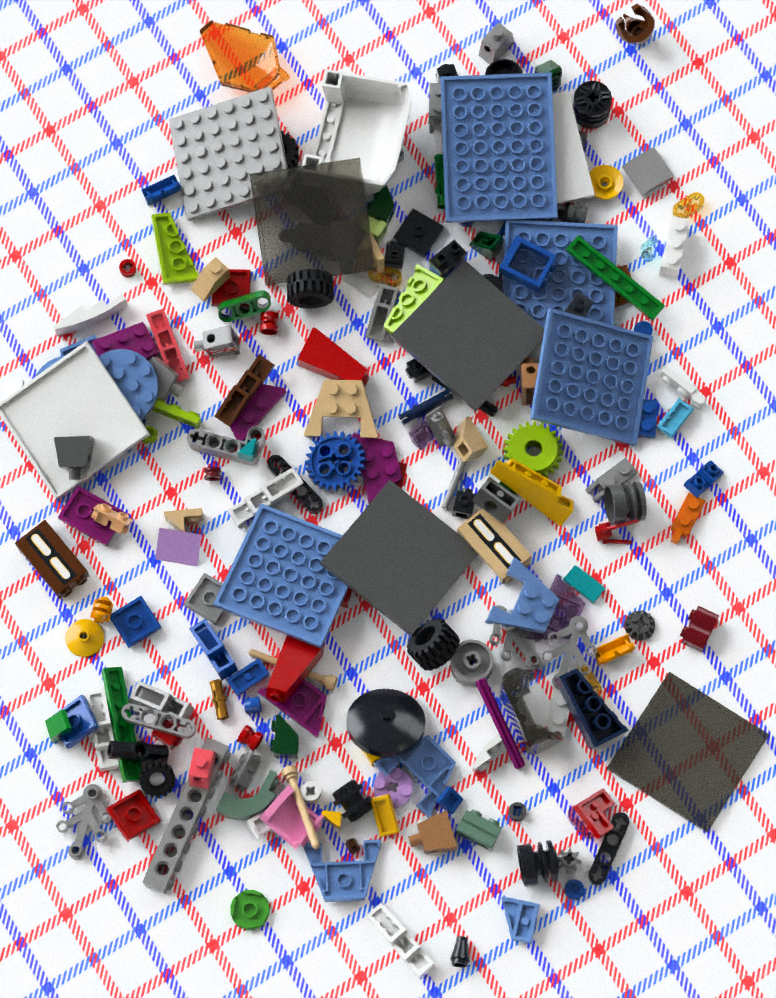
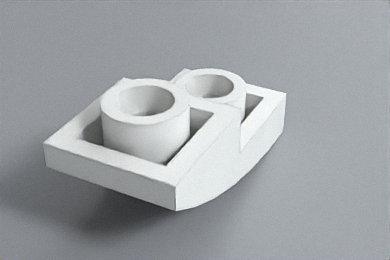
[472,734,502,773]

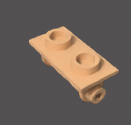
[91,503,133,534]

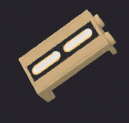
[457,508,532,584]

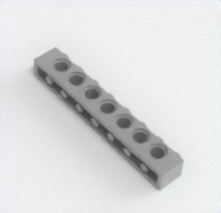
[142,737,231,895]

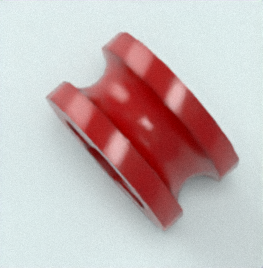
[119,259,137,278]

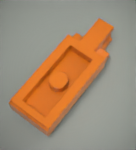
[670,492,706,545]

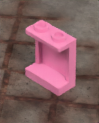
[260,785,324,850]

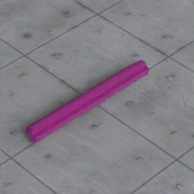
[475,678,525,769]

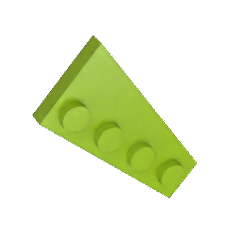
[151,212,199,285]
[383,264,444,334]

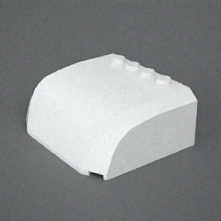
[300,69,412,194]

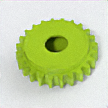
[503,421,564,478]

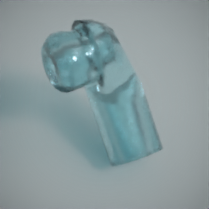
[640,235,658,262]

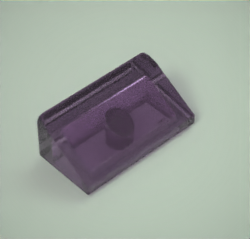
[409,410,435,450]

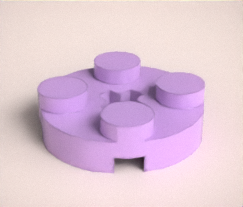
[373,767,413,808]

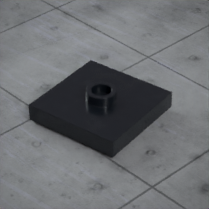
[393,208,444,258]

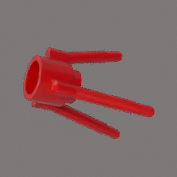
[595,517,639,544]

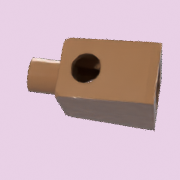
[520,357,539,405]
[408,811,457,854]

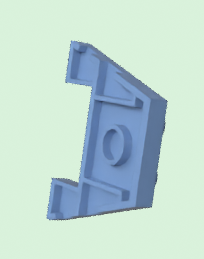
[485,557,559,634]
[373,735,456,818]
[304,839,381,903]

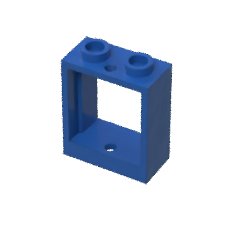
[498,235,558,293]

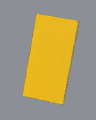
[370,793,400,837]

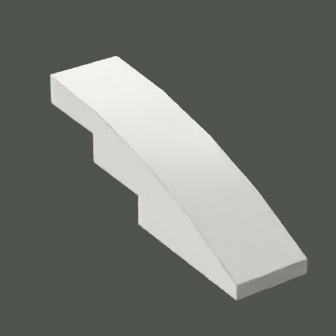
[53,293,128,336]
[227,467,303,527]
[85,688,120,772]
[366,903,436,979]

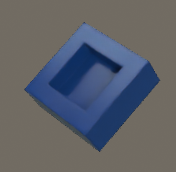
[436,786,464,814]

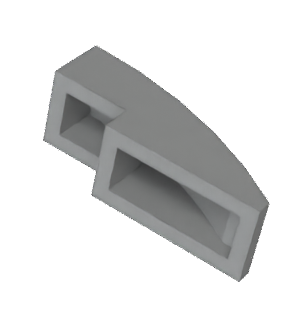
[365,283,400,342]
[129,681,194,723]

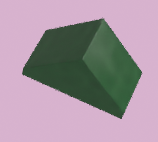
[469,231,504,262]

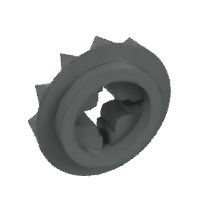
[624,610,656,641]

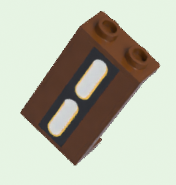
[15,520,89,599]

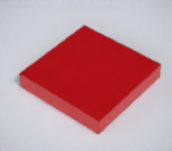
[212,269,251,307]
[106,789,161,842]

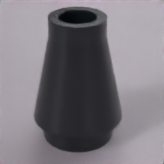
[450,936,470,968]

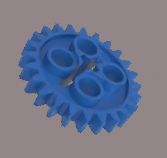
[305,431,367,492]

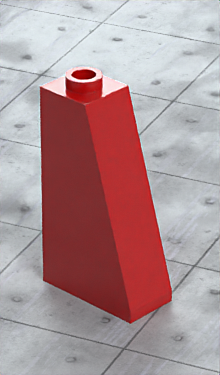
[297,327,369,386]
[266,636,325,703]

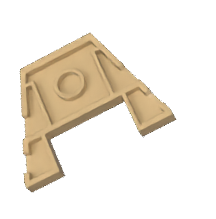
[304,380,378,439]

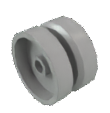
[450,639,494,688]

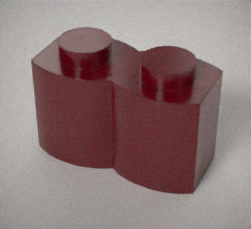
[680,605,719,652]

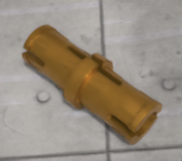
[209,679,229,720]

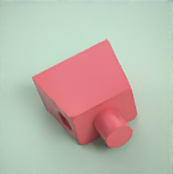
[188,748,217,790]

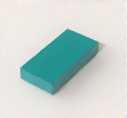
[563,565,605,604]

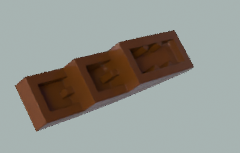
[214,354,275,427]

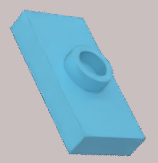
[656,398,694,439]

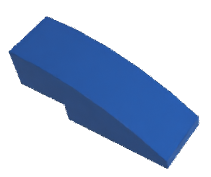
[189,618,238,680]

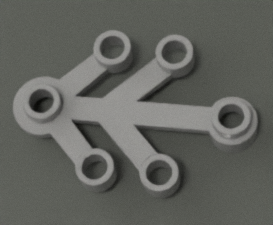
[489,605,544,671]
[542,616,597,689]
[56,784,112,860]

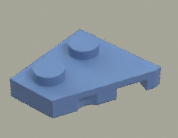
[501,896,540,944]

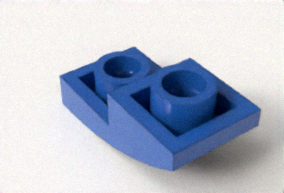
[683,460,724,498]

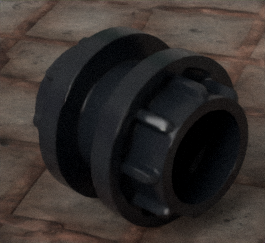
[332,780,372,822]

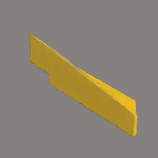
[490,459,574,526]

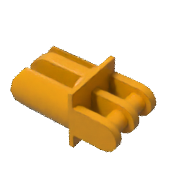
[90,597,114,624]

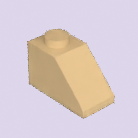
[191,257,230,302]

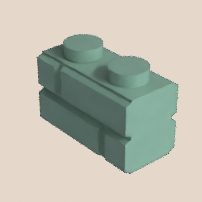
[455,809,502,851]

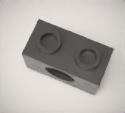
[472,477,521,523]

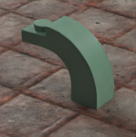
[215,770,280,820]

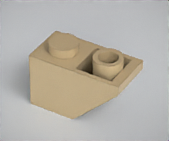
[454,416,489,462]

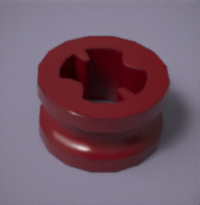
[204,467,221,481]

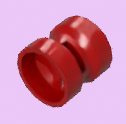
[260,311,279,335]
[237,725,264,751]

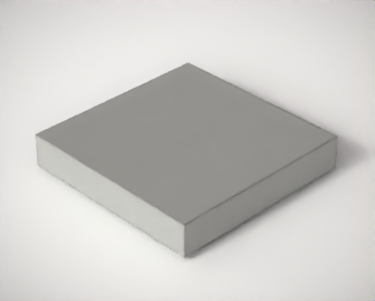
[183,573,225,625]

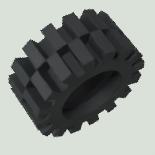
[139,759,176,798]

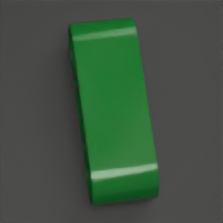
[218,290,271,322]

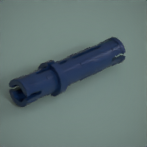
[398,388,453,425]

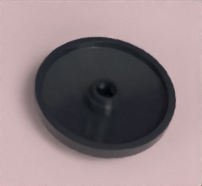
[346,689,426,757]

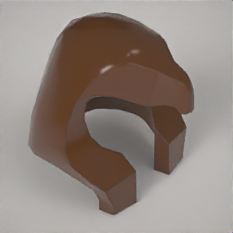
[615,3,655,45]

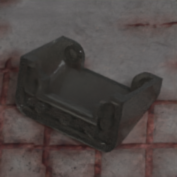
[499,667,564,755]

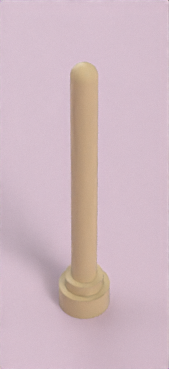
[248,649,338,692]
[281,765,320,849]

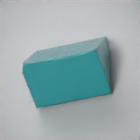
[238,438,258,462]

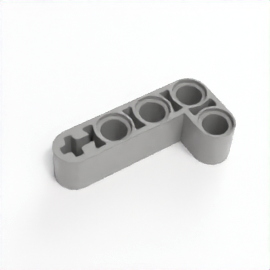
[187,426,265,466]

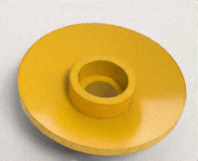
[589,165,623,200]
[65,619,104,657]

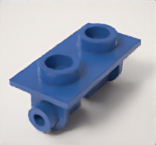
[141,174,181,206]

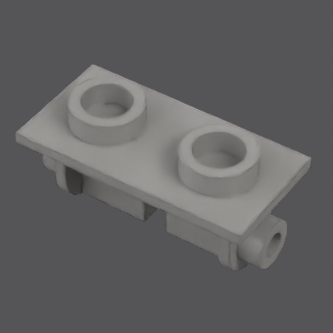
[425,406,455,447]
[229,750,261,792]

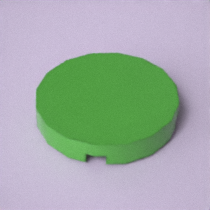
[230,890,270,930]

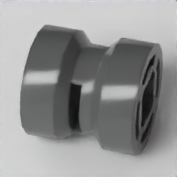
[566,204,588,223]

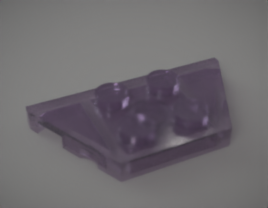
[527,574,585,640]

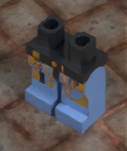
[429,239,467,280]

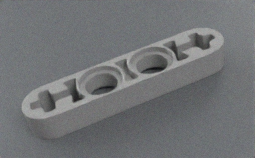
[121,703,196,739]

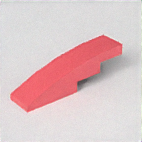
[146,308,190,383]

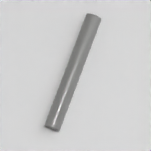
[441,458,467,510]

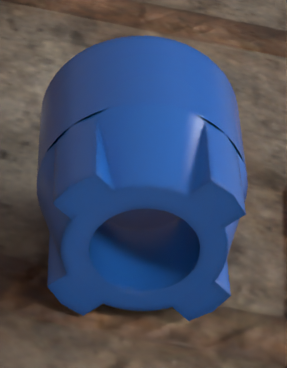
[244,697,262,714]

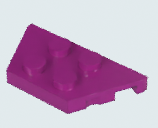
[230,384,287,441]
[353,433,402,504]
[258,679,327,738]

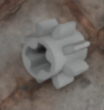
[558,847,582,873]

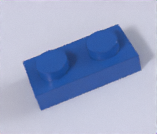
[638,399,658,439]
[226,658,270,697]

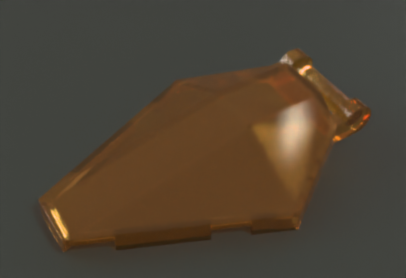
[199,20,290,93]

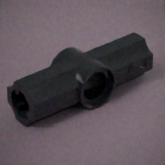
[107,741,169,763]

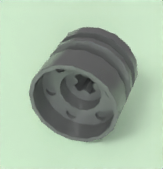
[604,481,647,525]

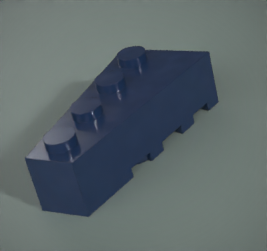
[554,668,629,750]

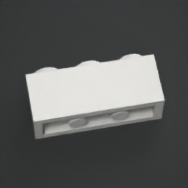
[659,216,690,279]

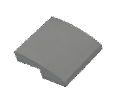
[622,147,675,197]

